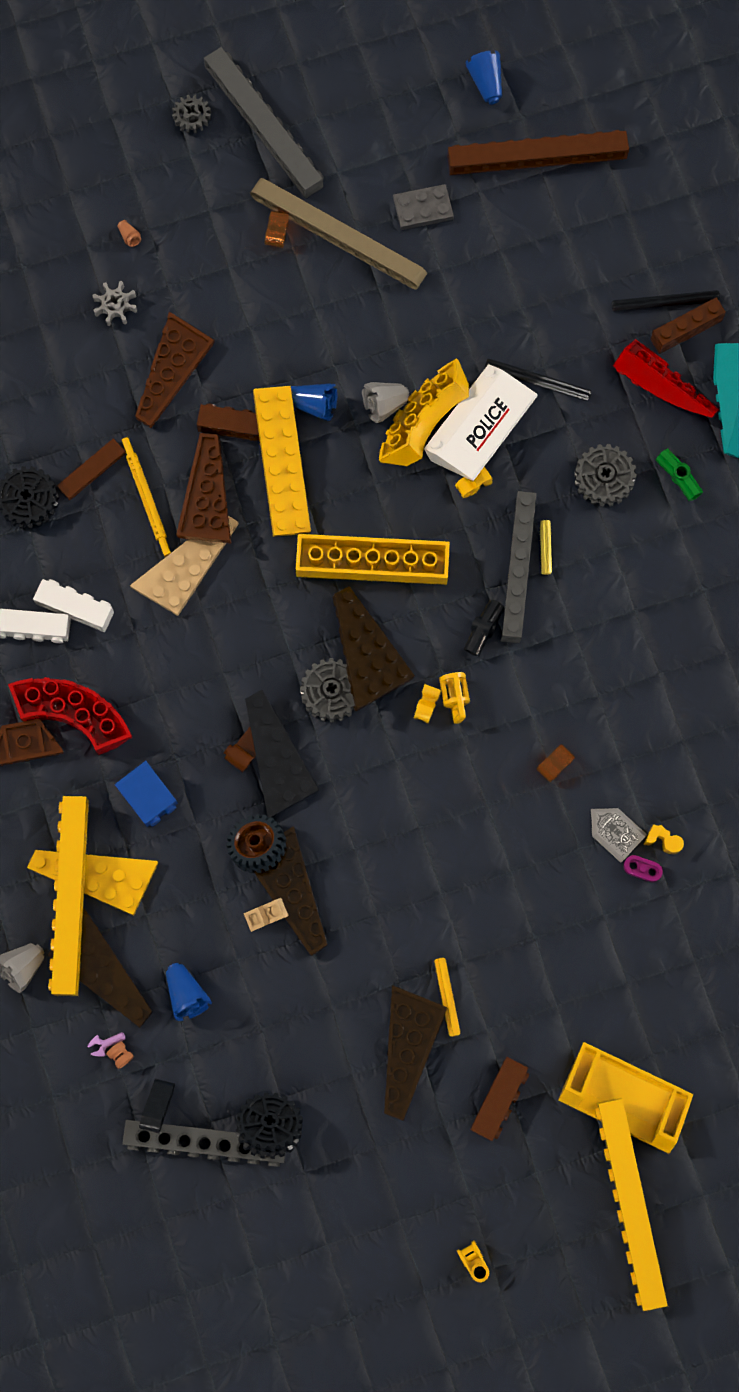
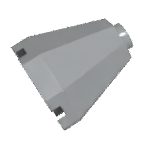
[362,382,409,423]
[0,943,45,993]

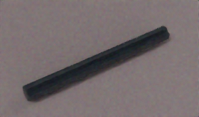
[611,290,720,311]
[485,359,591,400]

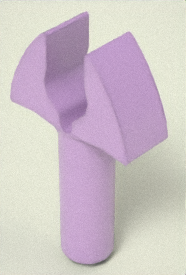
[88,1032,126,1057]

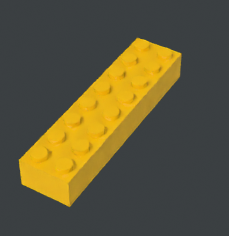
[296,534,450,585]

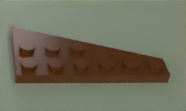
[135,312,215,428]
[176,433,232,544]

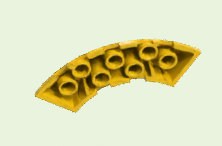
[379,358,469,466]

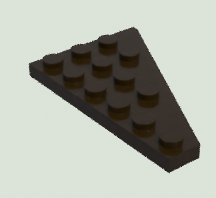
[333,586,415,711]

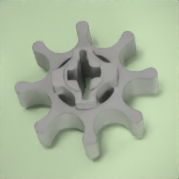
[93,281,137,326]

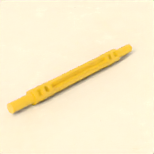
[122,437,171,557]

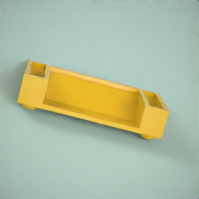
[558,1042,693,1154]

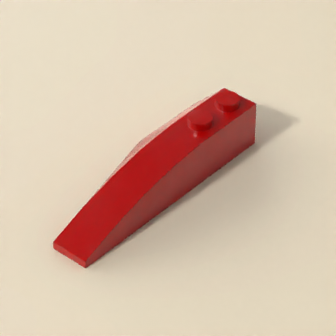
[613,339,719,418]

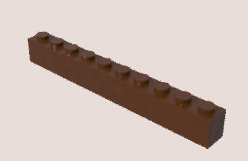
[447,130,629,175]

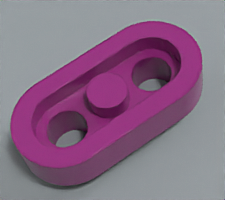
[623,855,663,882]

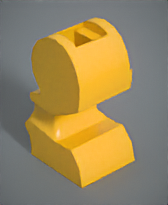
[455,466,492,498]
[414,684,441,724]
[644,825,684,855]

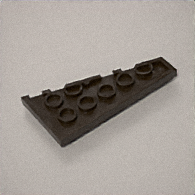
[254,826,327,956]

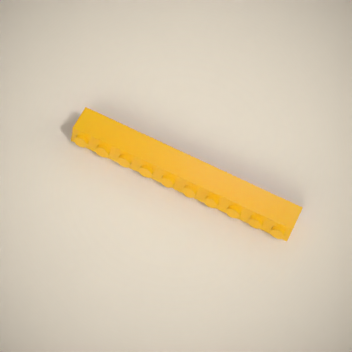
[48,796,89,996]
[595,1098,668,1311]

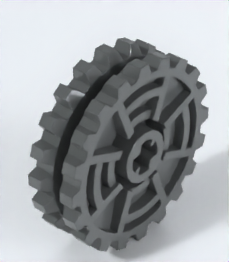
[574,444,637,507]
[300,658,355,723]

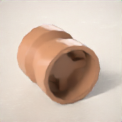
[106,1041,134,1069]

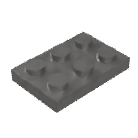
[393,184,454,230]

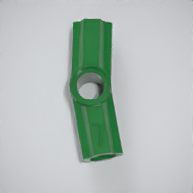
[655,448,703,501]

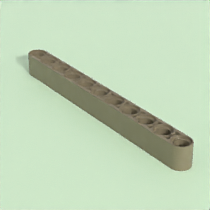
[250,178,427,289]

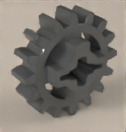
[172,95,211,133]

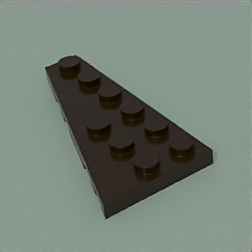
[47,908,152,1028]
[384,985,448,1121]

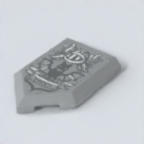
[591,808,647,863]

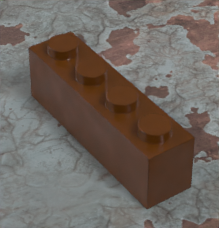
[650,297,726,354]
[197,404,260,442]
[470,1057,529,1141]

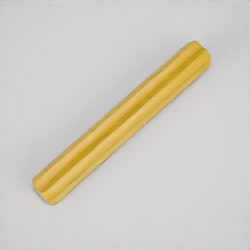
[434,958,460,1037]

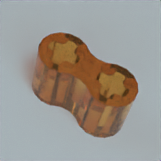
[265,211,290,248]
[536,744,576,783]

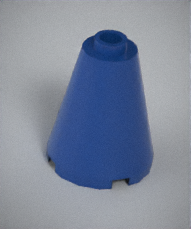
[465,51,502,104]
[291,383,338,421]
[166,963,212,1021]

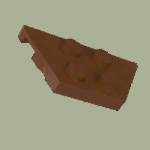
[0,719,64,766]

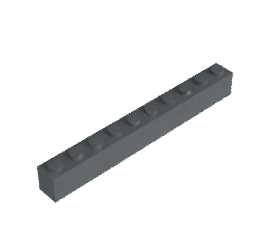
[204,47,324,199]

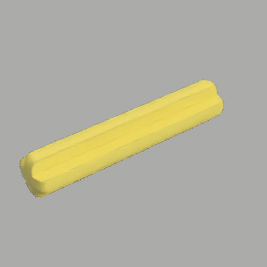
[540,520,552,575]

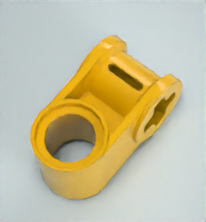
[456,1241,489,1282]

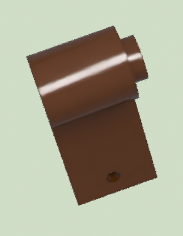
[224,727,256,773]

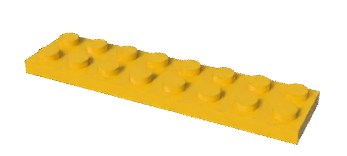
[253,386,311,537]

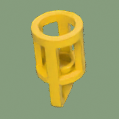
[439,672,470,724]

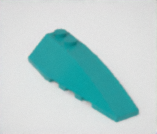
[713,343,739,458]

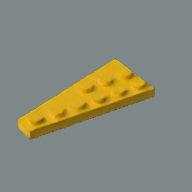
[27,850,159,915]

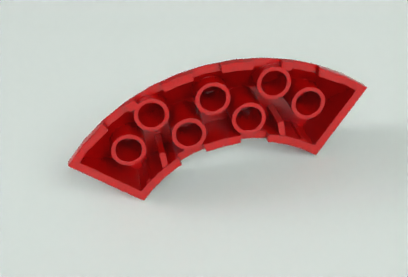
[8,677,132,755]

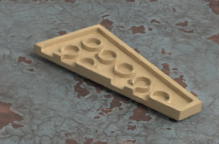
[130,516,239,616]

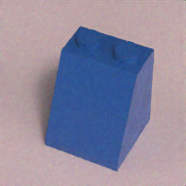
[114,761,178,827]

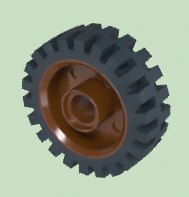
[226,814,287,873]

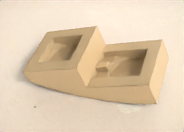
[244,898,289,932]

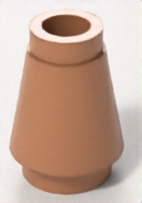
[118,220,141,247]

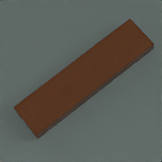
[57,438,126,501]

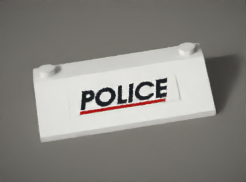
[424,364,538,481]

